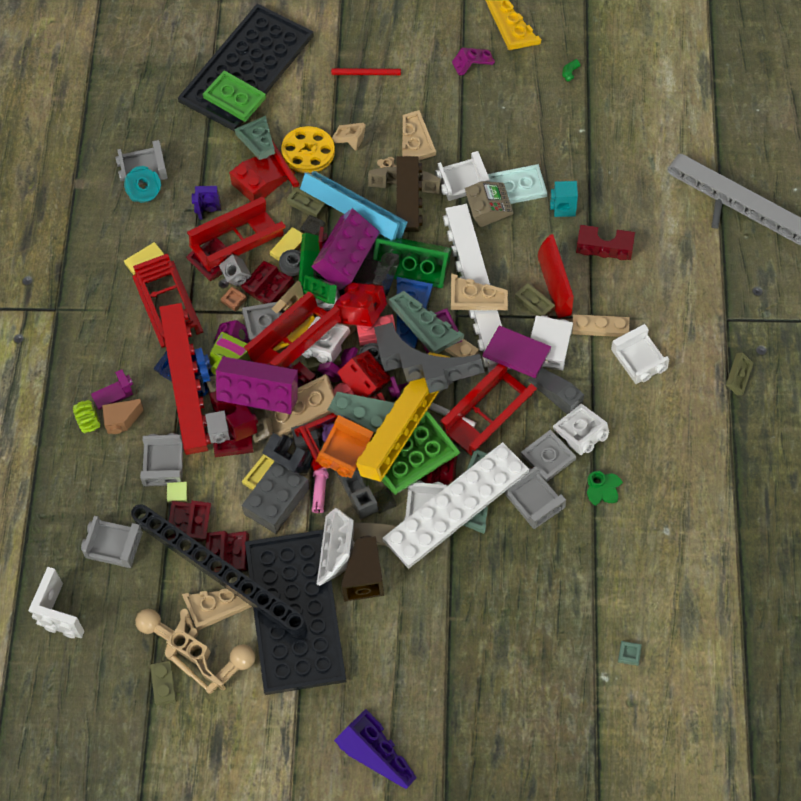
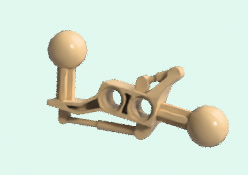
[135,608,255,694]

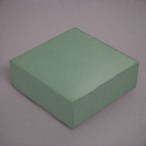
[618,641,642,666]

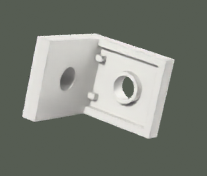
[28,567,84,639]

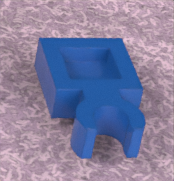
[194,348,211,382]

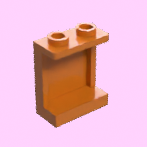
[316,415,374,478]

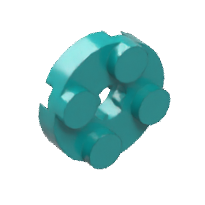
[124,166,161,203]

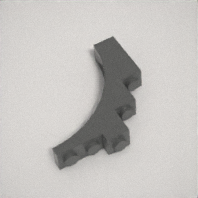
[374,323,485,393]

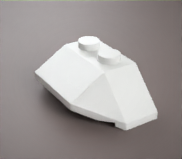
[317,508,354,586]

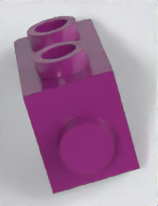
[452,48,495,75]
[317,347,358,383]
[91,370,133,410]

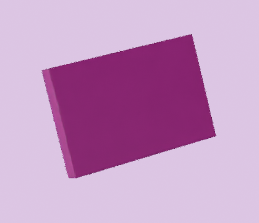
[483,325,551,379]

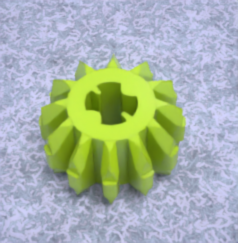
[73,400,100,433]

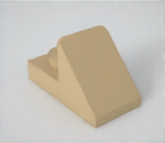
[332,123,366,151]
[272,280,304,313]

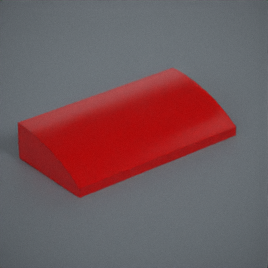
[537,234,574,319]

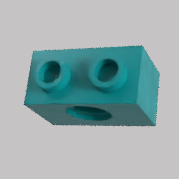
[550,181,578,217]

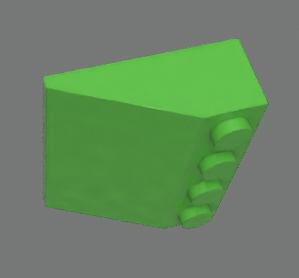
[381,410,460,495]

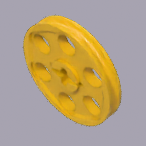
[281,126,335,173]

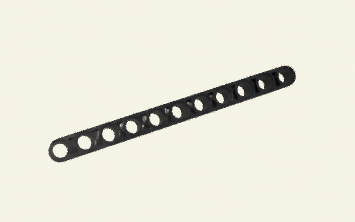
[131,504,307,636]

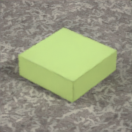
[167,482,188,503]

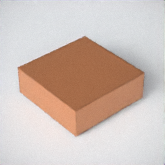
[221,286,247,312]

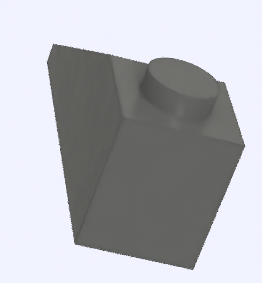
[528,367,584,414]

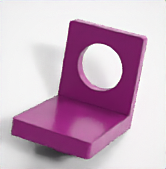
[215,320,249,344]
[388,376,409,401]

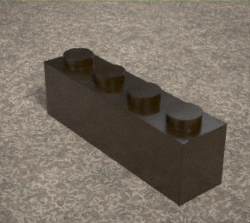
[397,156,423,232]

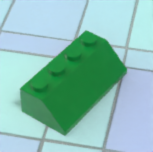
[371,234,452,288]

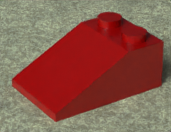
[229,154,295,201]

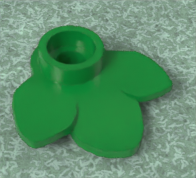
[587,471,623,506]

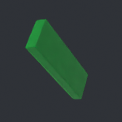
[299,233,320,288]
[303,274,337,304]

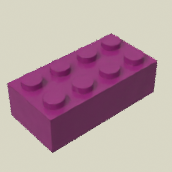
[311,208,380,290]
[216,356,298,414]

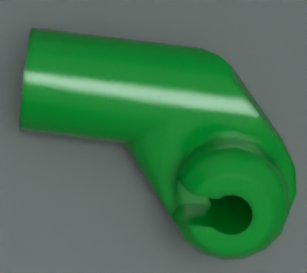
[562,59,580,82]

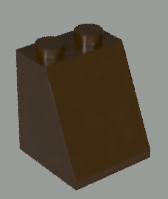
[341,535,384,602]

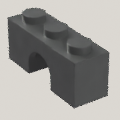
[335,468,378,520]

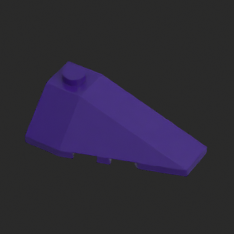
[334,709,417,789]

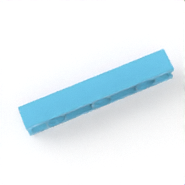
[300,171,407,240]

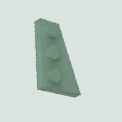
[235,116,275,160]
[327,392,395,435]

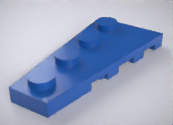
[397,277,433,349]

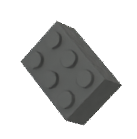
[242,461,310,534]

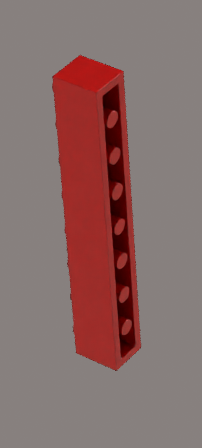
[159,303,211,455]

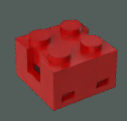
[334,283,387,327]
[337,350,390,398]

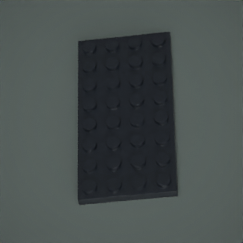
[178,3,314,132]
[245,529,346,695]

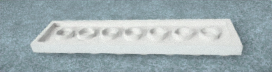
[383,442,529,569]

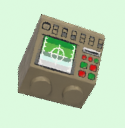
[465,181,514,228]

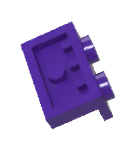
[192,186,221,220]

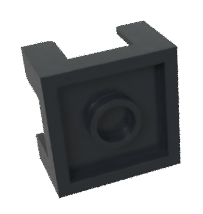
[262,432,314,474]

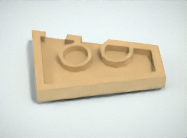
[402,110,436,160]
[451,274,508,310]
[182,589,252,631]

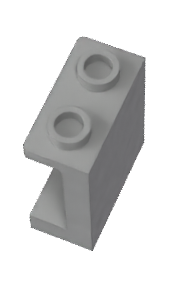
[115,140,168,185]
[140,433,184,486]
[505,466,566,529]
[81,516,143,568]

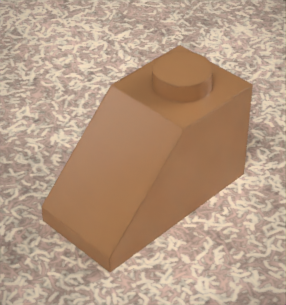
[102,399,144,434]

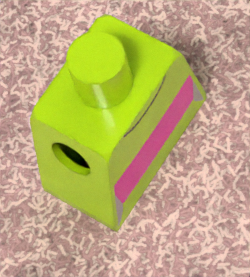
[210,332,251,375]

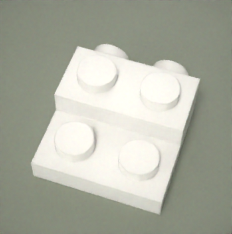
[302,317,350,363]
[553,404,610,455]

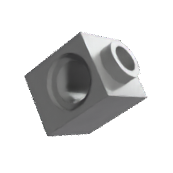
[219,254,251,287]
[205,411,230,443]

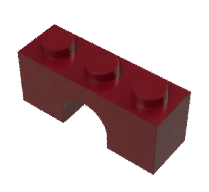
[576,225,635,260]
[210,391,258,442]

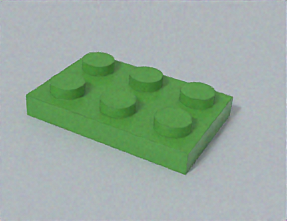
[203,70,266,122]

